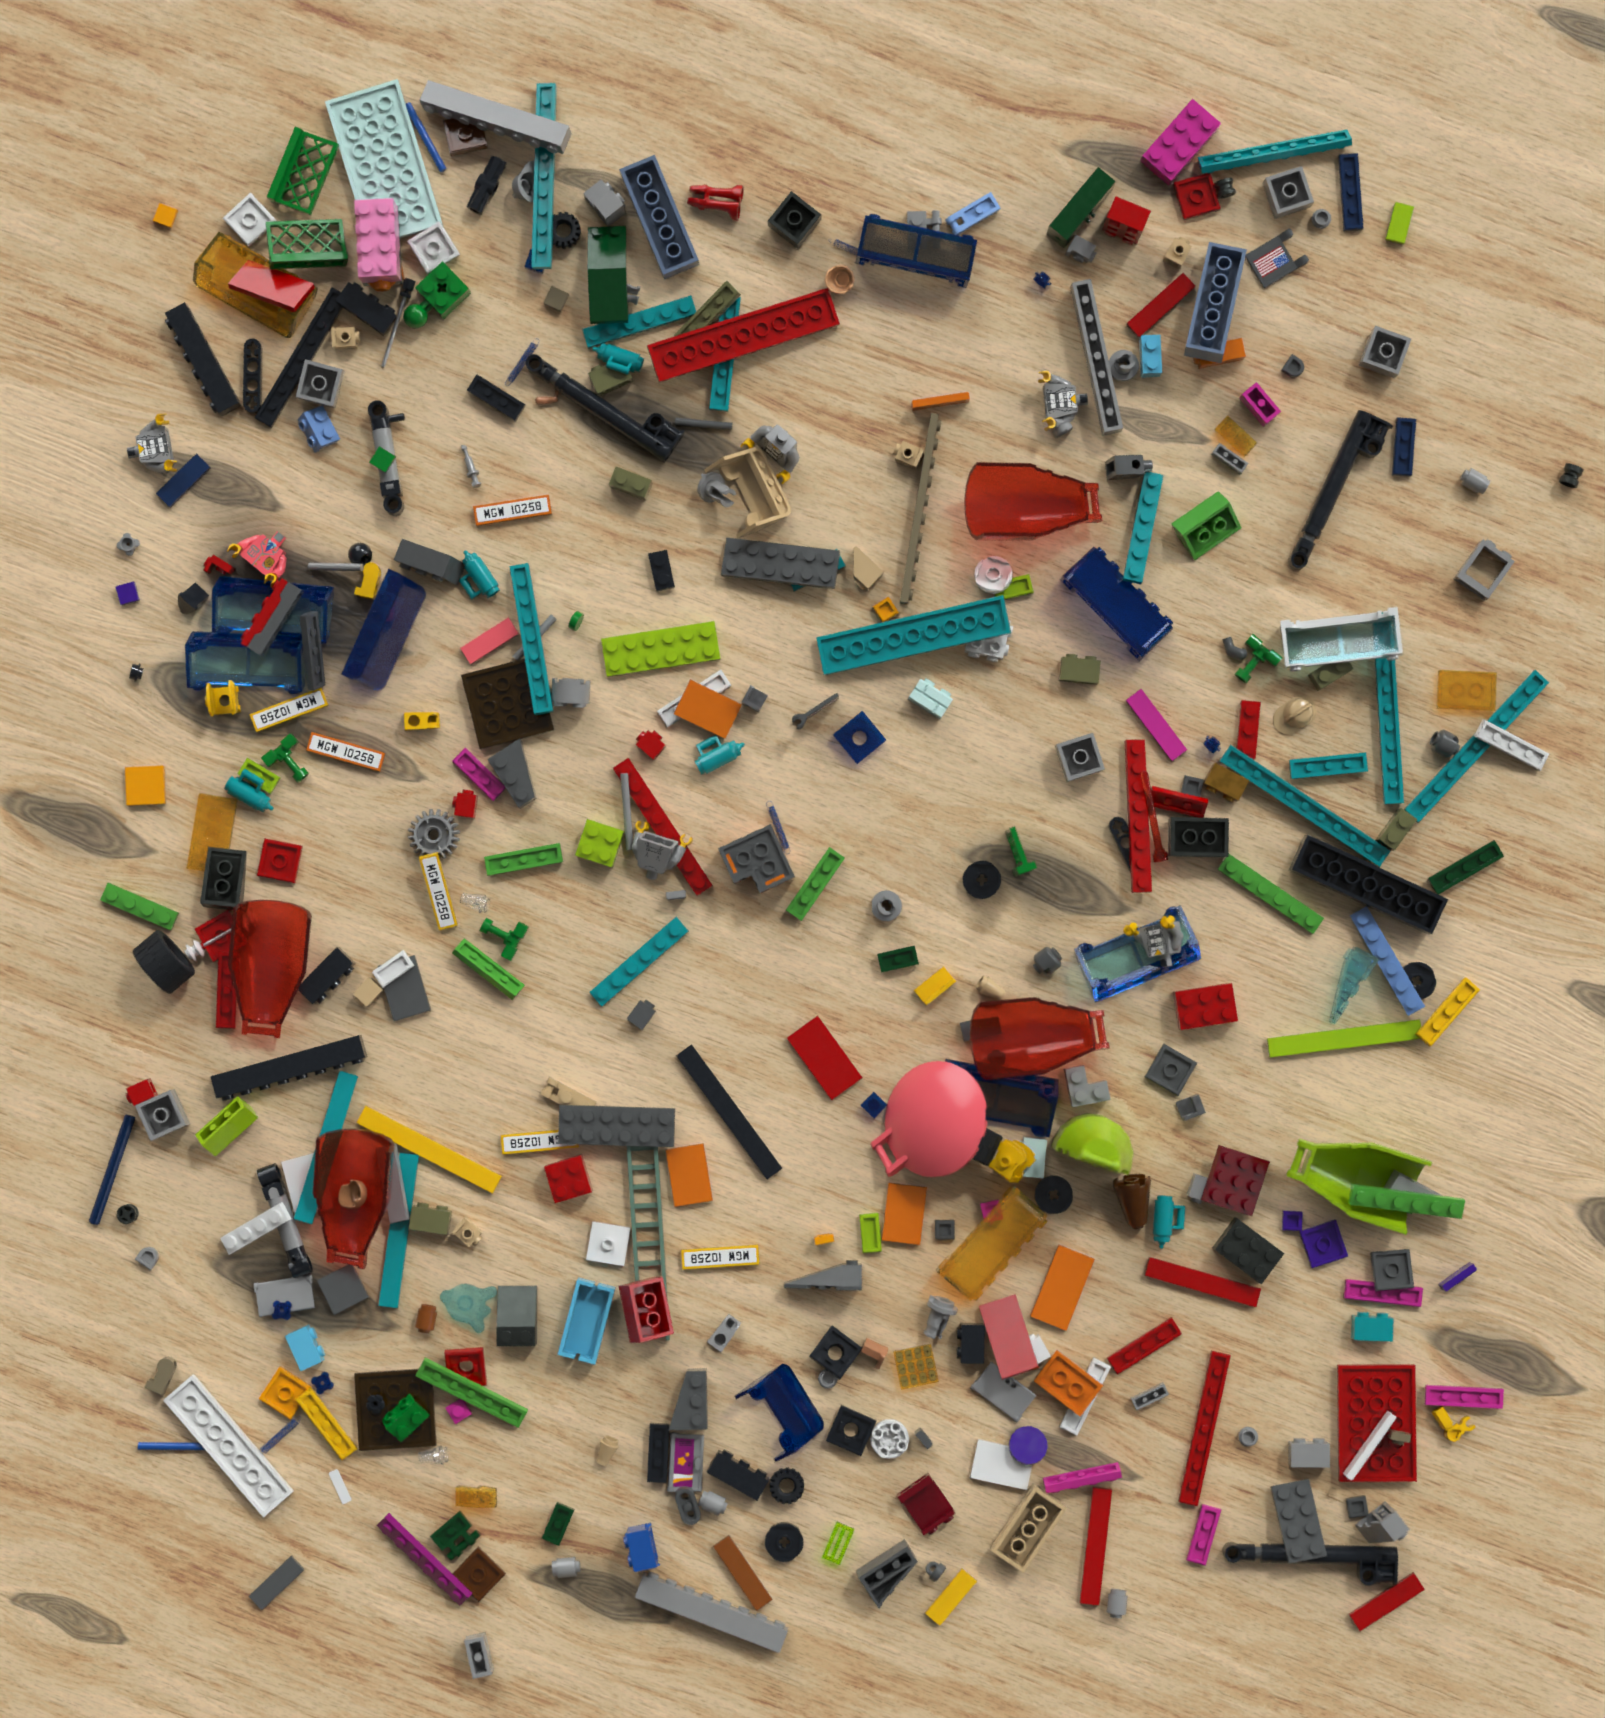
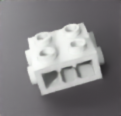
[965,620,1013,662]

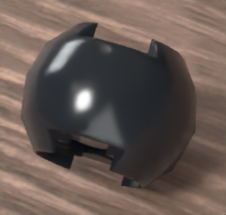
[348,543,372,566]

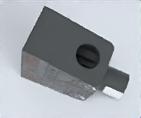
[1105,455,1153,480]

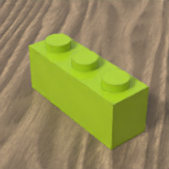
[195,1096,258,1157]

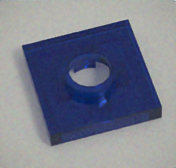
[833,711,887,764]

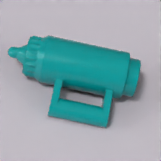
[592,343,644,375]
[459,550,500,600]
[695,735,745,775]
[224,769,274,812]
[1153,1195,1186,1249]

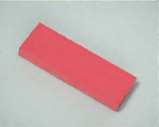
[460,617,519,664]

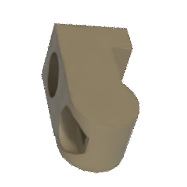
[144,1356,177,1395]

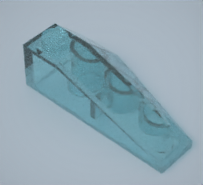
[1329,947,1379,1024]

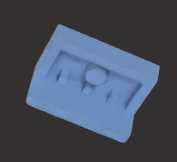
[298,405,340,453]

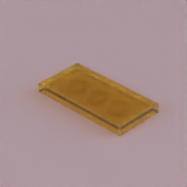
[187,793,238,871]

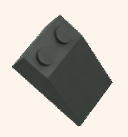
[200,847,247,911]
[496,1285,537,1346]

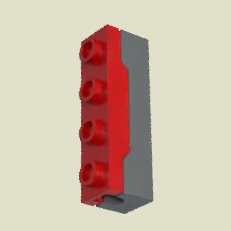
[241,578,304,657]

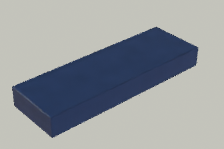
[1392,417,1416,477]
[156,453,211,508]

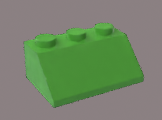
[1171,491,1242,560]

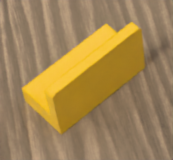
[914,966,956,1005]

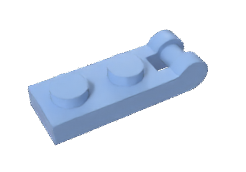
[945,192,1001,237]

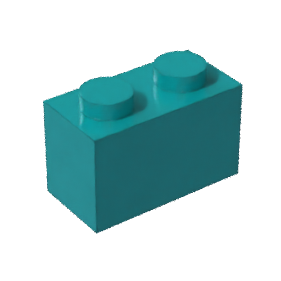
[1351,1312,1394,1342]

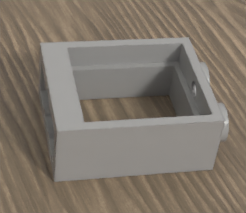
[1453,539,1515,601]

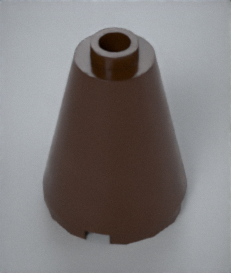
[1113,1174,1151,1229]

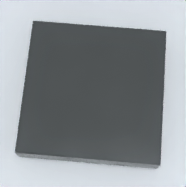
[1145,1044,1197,1096]
[1370,1249,1414,1291]
[317,1263,369,1315]

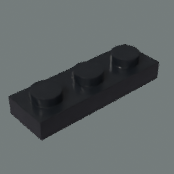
[467,374,526,422]
[647,1423,669,1483]

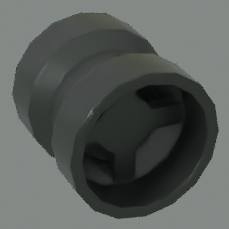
[1559,463,1584,488]

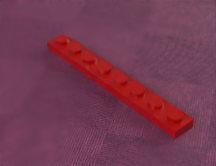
[1124,739,1152,893]
[613,758,713,896]

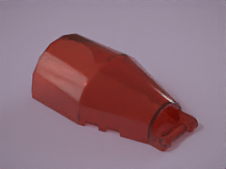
[964,462,1103,541]
[228,899,312,1039]
[970,997,1110,1080]
[313,1129,395,1270]

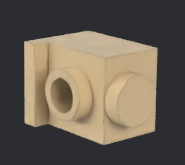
[1163,237,1192,270]
[331,327,361,350]
[893,441,924,470]
[452,1217,483,1247]

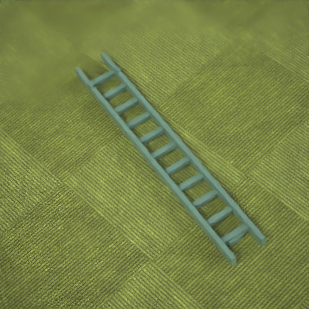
[627,1146,670,1340]

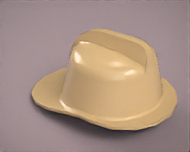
[1273,696,1316,735]

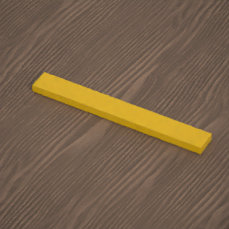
[357,1106,502,1193]

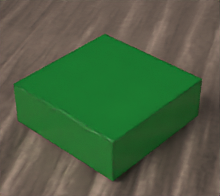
[369,446,396,473]

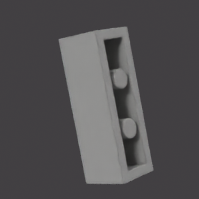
[1211,443,1249,475]
[1131,1382,1169,1410]

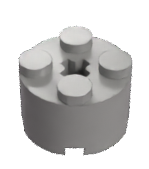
[551,678,591,708]

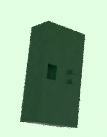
[1047,167,1116,248]

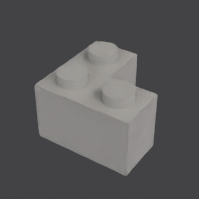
[583,179,626,226]
[1064,1065,1111,1107]

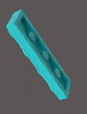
[1289,752,1368,779]

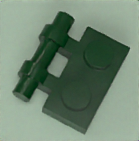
[430,1511,481,1561]

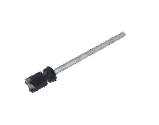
[381,278,416,367]

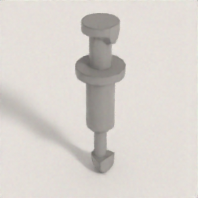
[461,445,481,488]

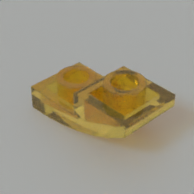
[1214,415,1257,457]
[455,1485,497,1508]

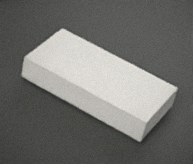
[372,950,415,988]

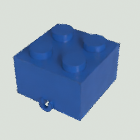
[623,1522,660,1572]

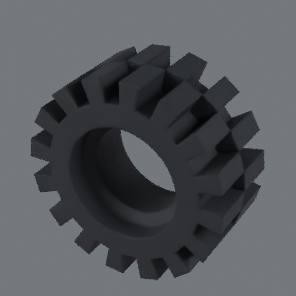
[553,212,581,249]
[770,1467,804,1504]

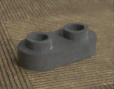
[675,1486,700,1525]

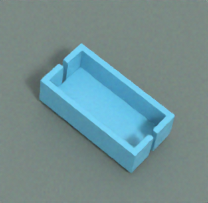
[558,1277,616,1364]

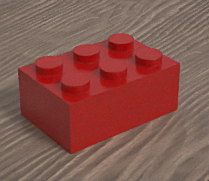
[1102,196,1151,245]
[1173,983,1238,1030]
[619,1277,674,1343]

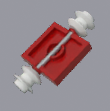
[184,910,257,962]

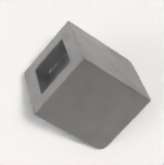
[742,685,768,713]
[1176,1094,1206,1121]

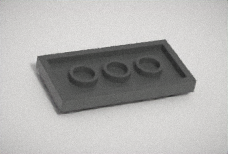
[1271,1479,1327,1564]

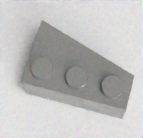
[1355,1501,1410,1543]

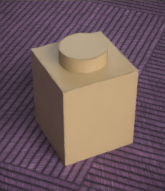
[353,977,384,1007]

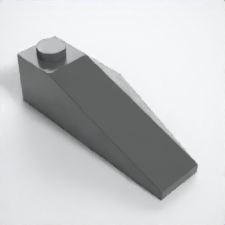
[784,1260,862,1290]

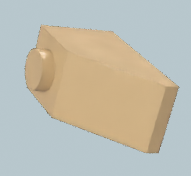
[853,546,884,591]

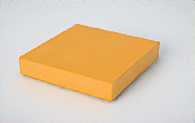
[125,765,166,806]
[259,1366,312,1420]

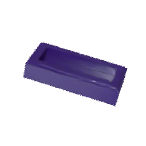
[1438,1262,1477,1291]

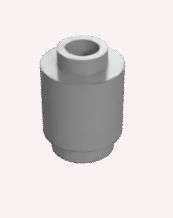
[1460,468,1490,494]
[698,1491,728,1516]
[552,1557,580,1578]
[1107,1589,1128,1618]

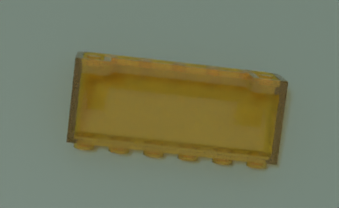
[193,232,318,338]
[936,1184,1048,1301]

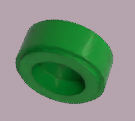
[568,611,584,631]

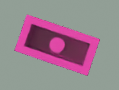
[1239,382,1281,427]

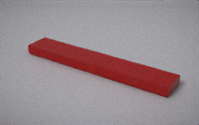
[1144,1257,1261,1307]
[1080,1487,1112,1606]

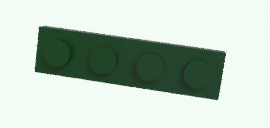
[1427,840,1504,895]

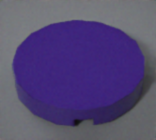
[1009,1426,1048,1465]

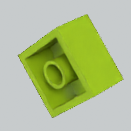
[575,819,625,868]

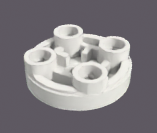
[870,1419,909,1459]

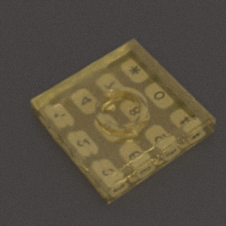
[893,1343,939,1390]

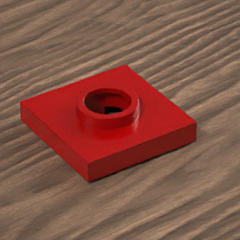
[444,1347,487,1386]

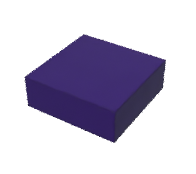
[115,581,140,605]
[1282,1210,1303,1231]

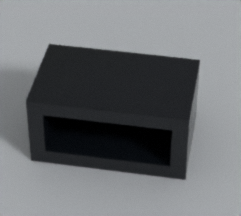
[957,1323,985,1364]

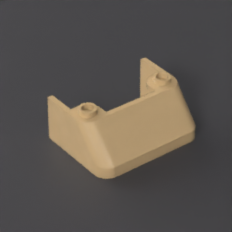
[704,447,791,538]

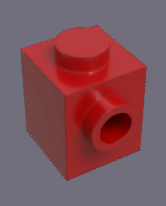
[636,730,666,760]
[452,789,478,818]
[126,1078,158,1106]

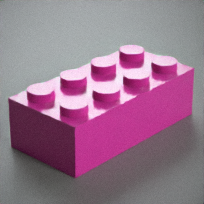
[1140,98,1221,186]

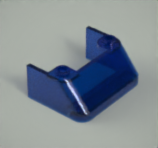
[734,1364,824,1462]

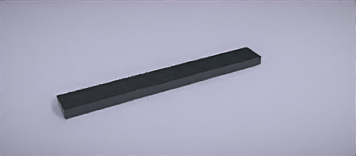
[254,287,343,428]
[676,1044,782,1179]

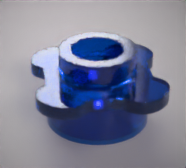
[1033,271,1052,289]
[1203,735,1221,754]
[272,1301,292,1320]
[311,1372,334,1394]

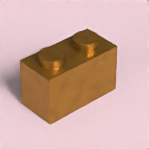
[1203,763,1249,803]

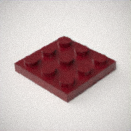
[1201,1145,1270,1216]

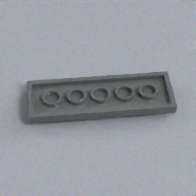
[721,538,840,589]
[558,1105,675,1147]

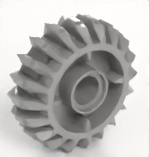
[408,809,460,859]

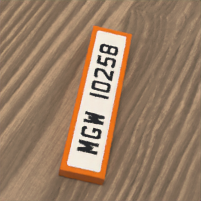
[473,494,552,526]
[306,732,386,772]

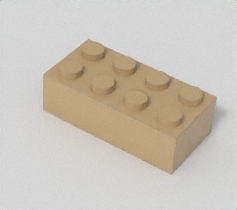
[990,1483,1067,1573]

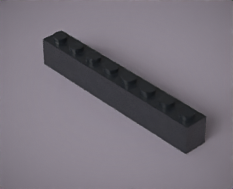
[210,1035,368,1101]

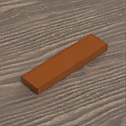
[713,1535,772,1611]

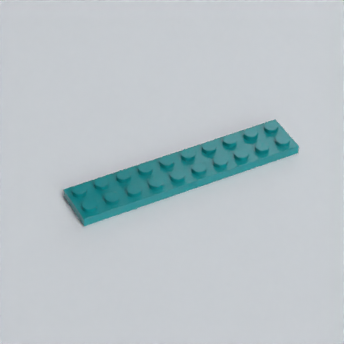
[816,595,1012,675]

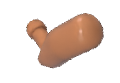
[535,390,560,404]

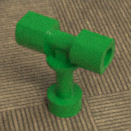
[1235,634,1283,684]
[261,733,309,783]
[479,917,529,961]

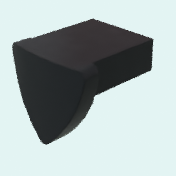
[178,582,209,614]

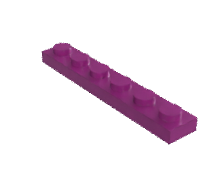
[376,1513,472,1606]

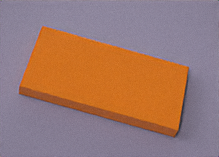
[1030,1244,1095,1331]

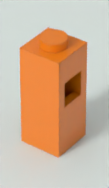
[1193,338,1246,369]

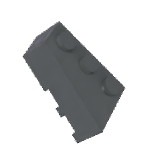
[394,539,465,586]
[487,738,537,809]
[669,1368,708,1430]
[856,1539,918,1608]

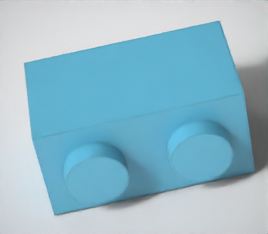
[1139,335,1162,378]
[285,1324,325,1371]

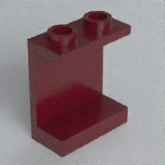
[897,1472,956,1535]

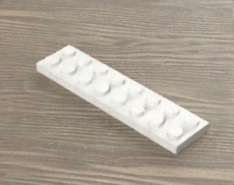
[163,1374,294,1518]

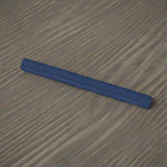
[89,1114,135,1225]

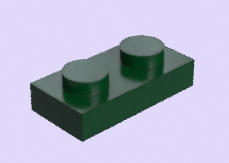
[877,946,919,973]
[541,1502,575,1546]

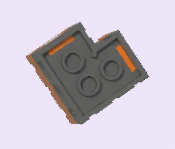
[718,824,795,894]

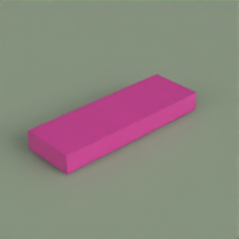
[452,748,506,801]
[1186,1504,1221,1566]

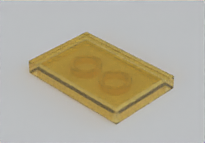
[1437,670,1497,711]

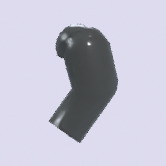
[1222,637,1247,660]

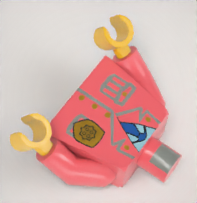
[227,531,287,588]

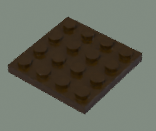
[461,659,554,749]
[354,1368,437,1451]

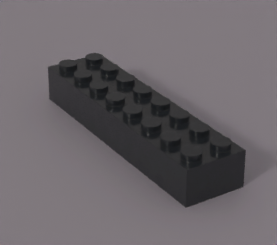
[1289,835,1448,934]

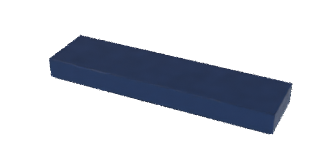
[1338,153,1364,231]

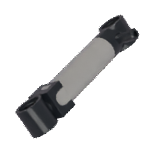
[368,400,405,516]
[257,1163,313,1278]

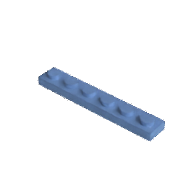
[1350,906,1425,1016]

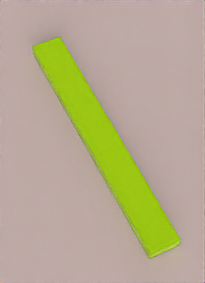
[1267,1019,1421,1057]

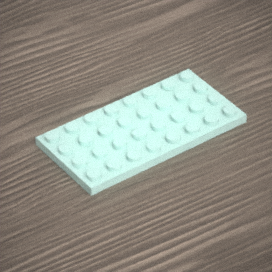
[325,79,443,238]

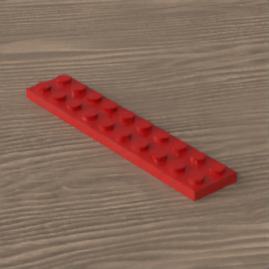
[647,288,840,383]

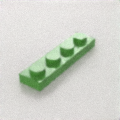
[484,843,563,876]
[786,847,845,921]
[100,883,179,930]
[452,938,525,1000]

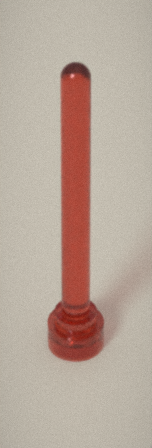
[1141,771,1169,862]

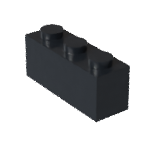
[336,282,397,336]
[296,947,356,1004]
[707,1449,769,1501]

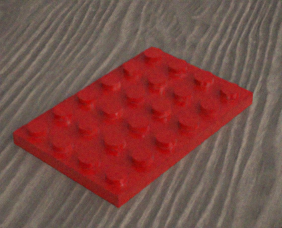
[1337,1364,1417,1482]

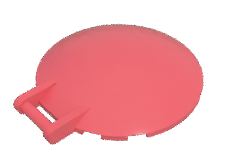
[870,1061,987,1177]

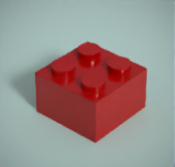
[544,1154,593,1203]

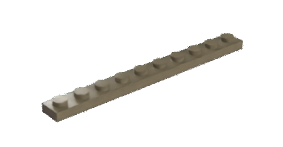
[900,413,942,605]

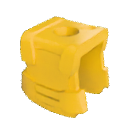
[205,680,241,716]
[988,1139,1036,1183]

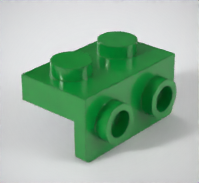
[382,1394,430,1442]

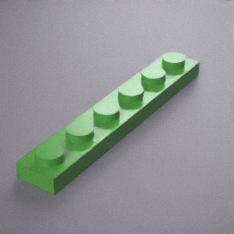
[1217,854,1324,934]
[1348,1184,1465,1219]
[415,1357,528,1428]

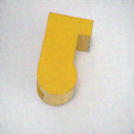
[354,562,381,600]
[404,712,440,731]

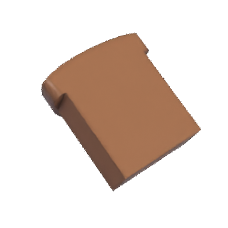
[861,1338,888,1369]

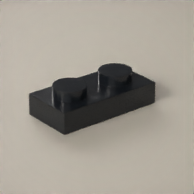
[648,549,675,592]

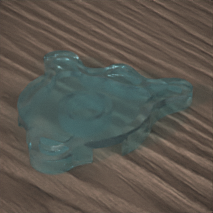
[440,1283,497,1333]

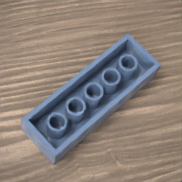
[619,155,699,279]
[1184,242,1247,363]

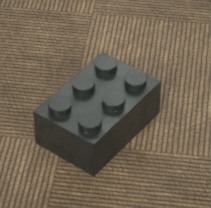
[1168,817,1229,858]
[1212,1217,1285,1285]

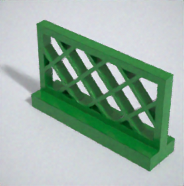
[267,126,339,215]
[265,219,348,269]
[1005,826,1037,877]

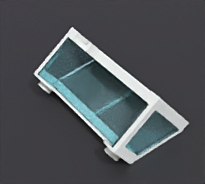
[1280,607,1403,672]

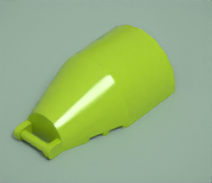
[1051,1113,1133,1175]
[1286,1139,1432,1235]

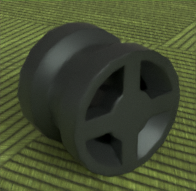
[1214,178,1236,199]
[117,1204,139,1224]

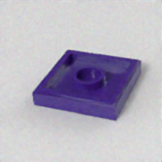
[1299,1219,1348,1268]

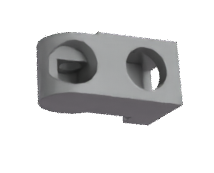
[707,1314,741,1352]

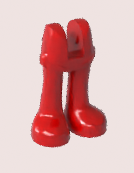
[687,184,744,221]

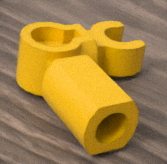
[1431,1406,1476,1442]

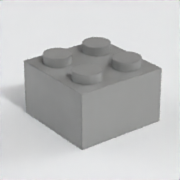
[1263,166,1314,219]
[1359,326,1411,379]
[296,359,345,408]
[1055,733,1105,782]
[135,1089,190,1141]

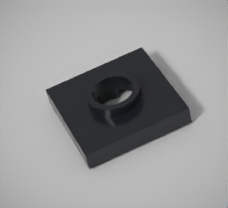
[809,1325,862,1380]
[826,1405,877,1456]

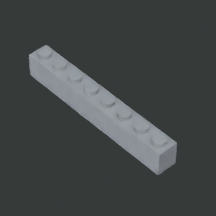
[420,80,572,154]
[1070,279,1123,436]
[635,1571,788,1653]

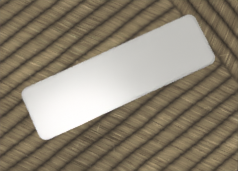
[329,1469,352,1504]

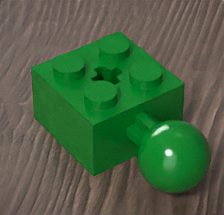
[403,261,471,329]

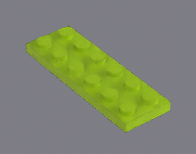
[601,621,720,677]

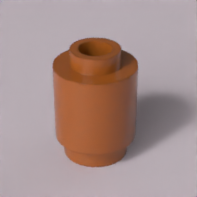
[415,1304,437,1334]

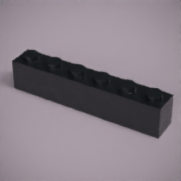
[165,302,242,416]

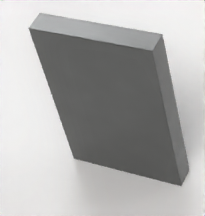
[378,955,431,1021]

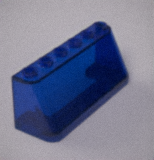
[1060,547,1173,662]
[341,569,426,691]

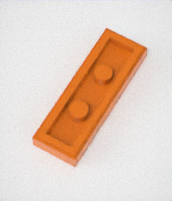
[911,392,970,411]

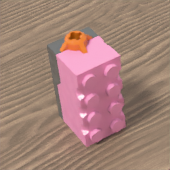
[354,198,402,292]

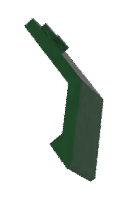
[587,226,628,324]

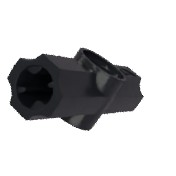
[467,156,507,215]

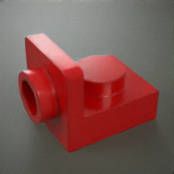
[203,554,236,575]

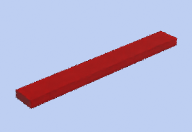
[1178,1350,1231,1507]

